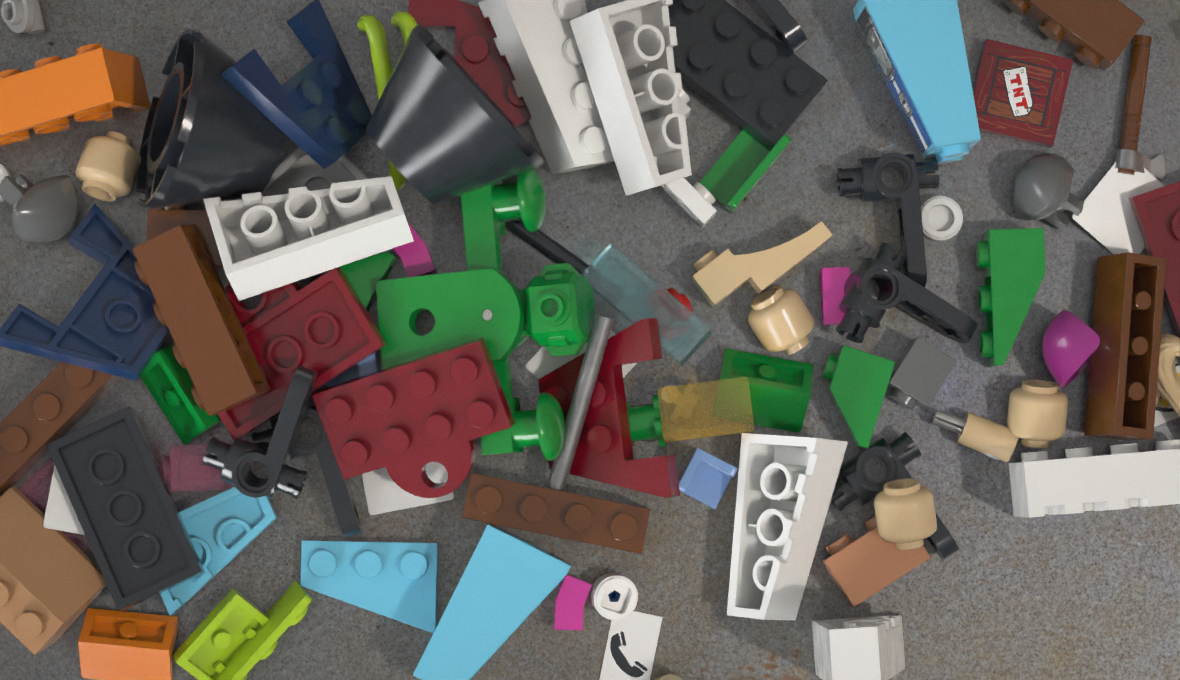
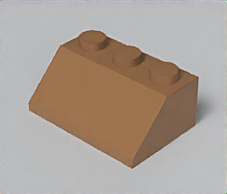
[0,486,107,655]

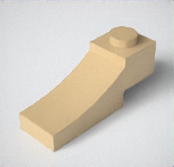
[691,221,833,308]

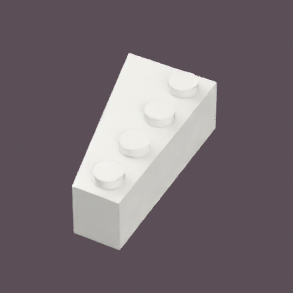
[478,0,614,174]
[570,0,692,196]
[203,176,414,301]
[727,433,848,620]
[1008,439,1180,518]
[812,615,905,680]

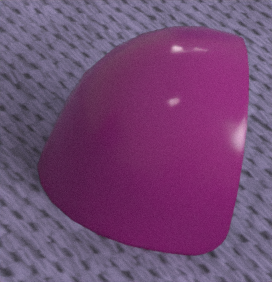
[1042,310,1100,390]

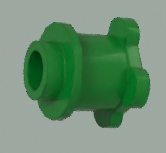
[626,394,666,447]

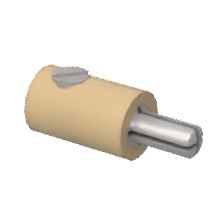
[931,409,1019,462]

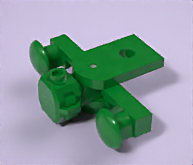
[375,169,595,461]

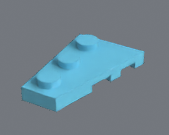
[160,476,278,616]
[300,540,438,633]

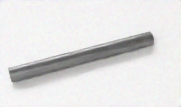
[547,313,614,491]

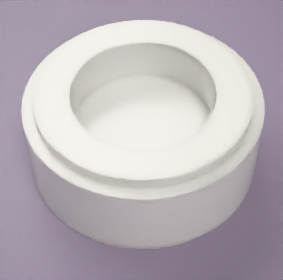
[921,196,963,242]

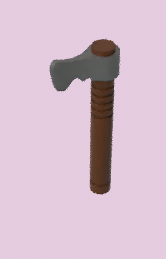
[1114,35,1166,180]

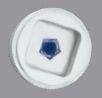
[590,572,638,620]

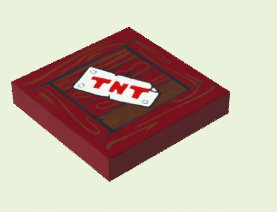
[973,39,1073,148]

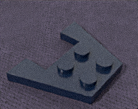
[220,0,372,169]
[0,204,170,381]

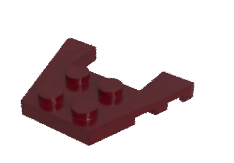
[408,0,532,128]
[538,318,680,498]

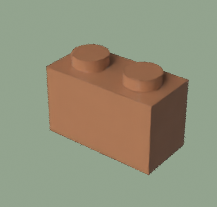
[820,514,931,607]

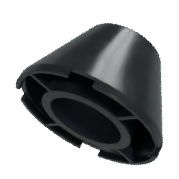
[366,23,545,205]
[136,29,285,209]

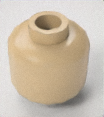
[75,131,141,202]
[748,285,815,355]
[1007,379,1068,448]
[874,478,937,550]

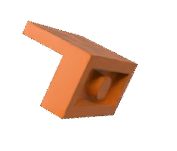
[78,608,178,680]

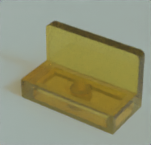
[658,377,757,442]

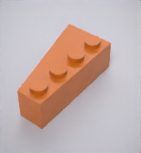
[0,43,150,147]

